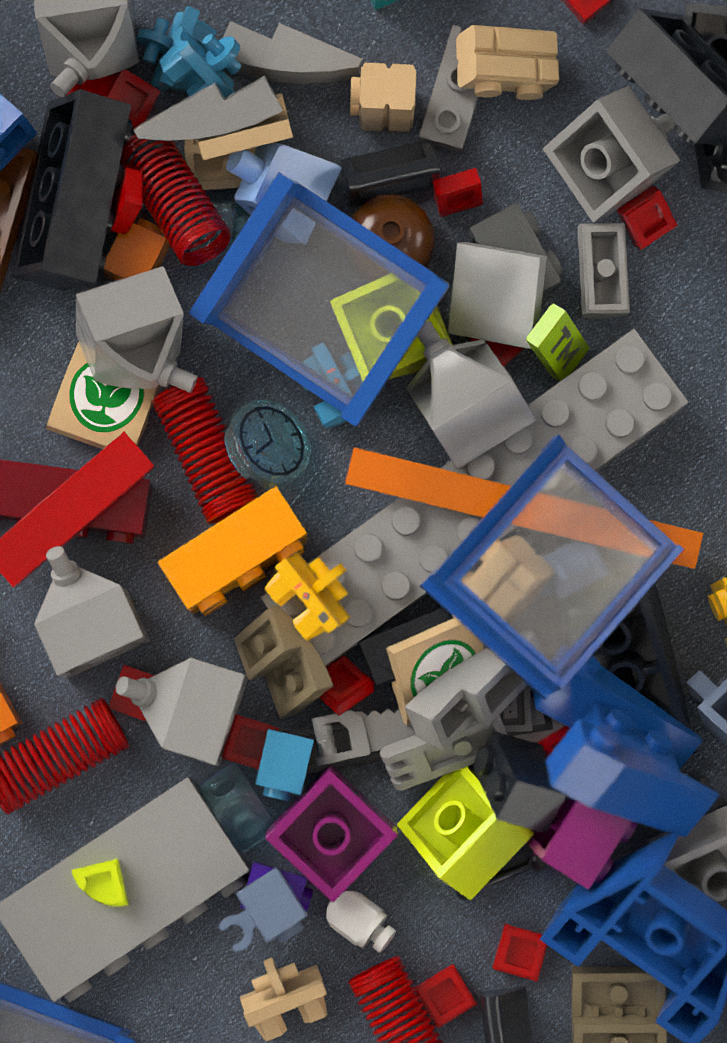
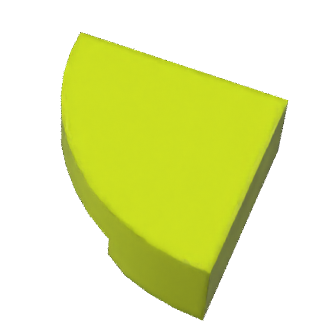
[71,858,129,906]

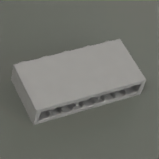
[0,777,251,1003]

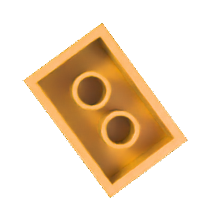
[158,486,308,616]

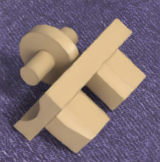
[240,957,327,1041]

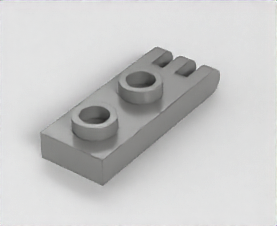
[419,25,478,153]
[380,714,507,791]

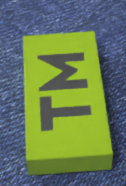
[526,303,590,382]

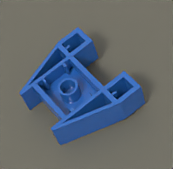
[532,644,719,838]
[540,832,727,1043]

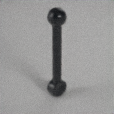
[455,853,547,900]

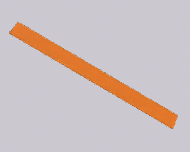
[345,447,704,569]

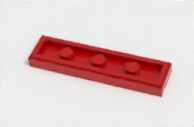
[0,431,156,588]

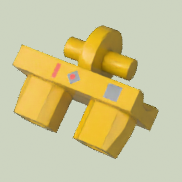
[265,552,351,641]

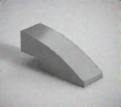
[223,21,362,84]
[134,76,283,141]
[405,631,544,751]

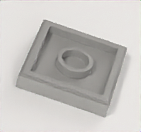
[448,242,547,349]

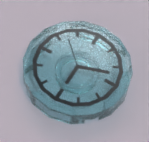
[224,399,311,489]

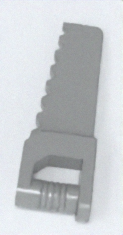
[312,709,416,766]

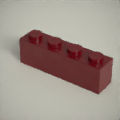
[0,459,153,544]

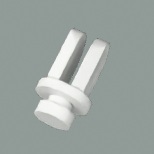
[326,891,396,953]

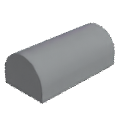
[577,223,630,319]

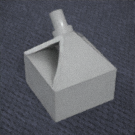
[34,0,140,97]
[542,86,681,223]
[76,266,198,393]
[406,321,536,470]
[34,546,150,679]
[116,658,248,766]

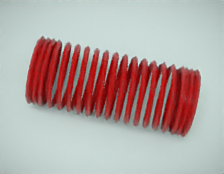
[120,133,232,266]
[151,377,258,524]
[0,697,129,815]
[348,956,443,1043]

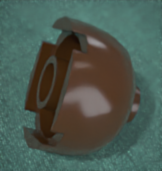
[346,195,435,282]

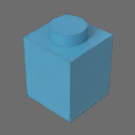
[256,729,314,801]

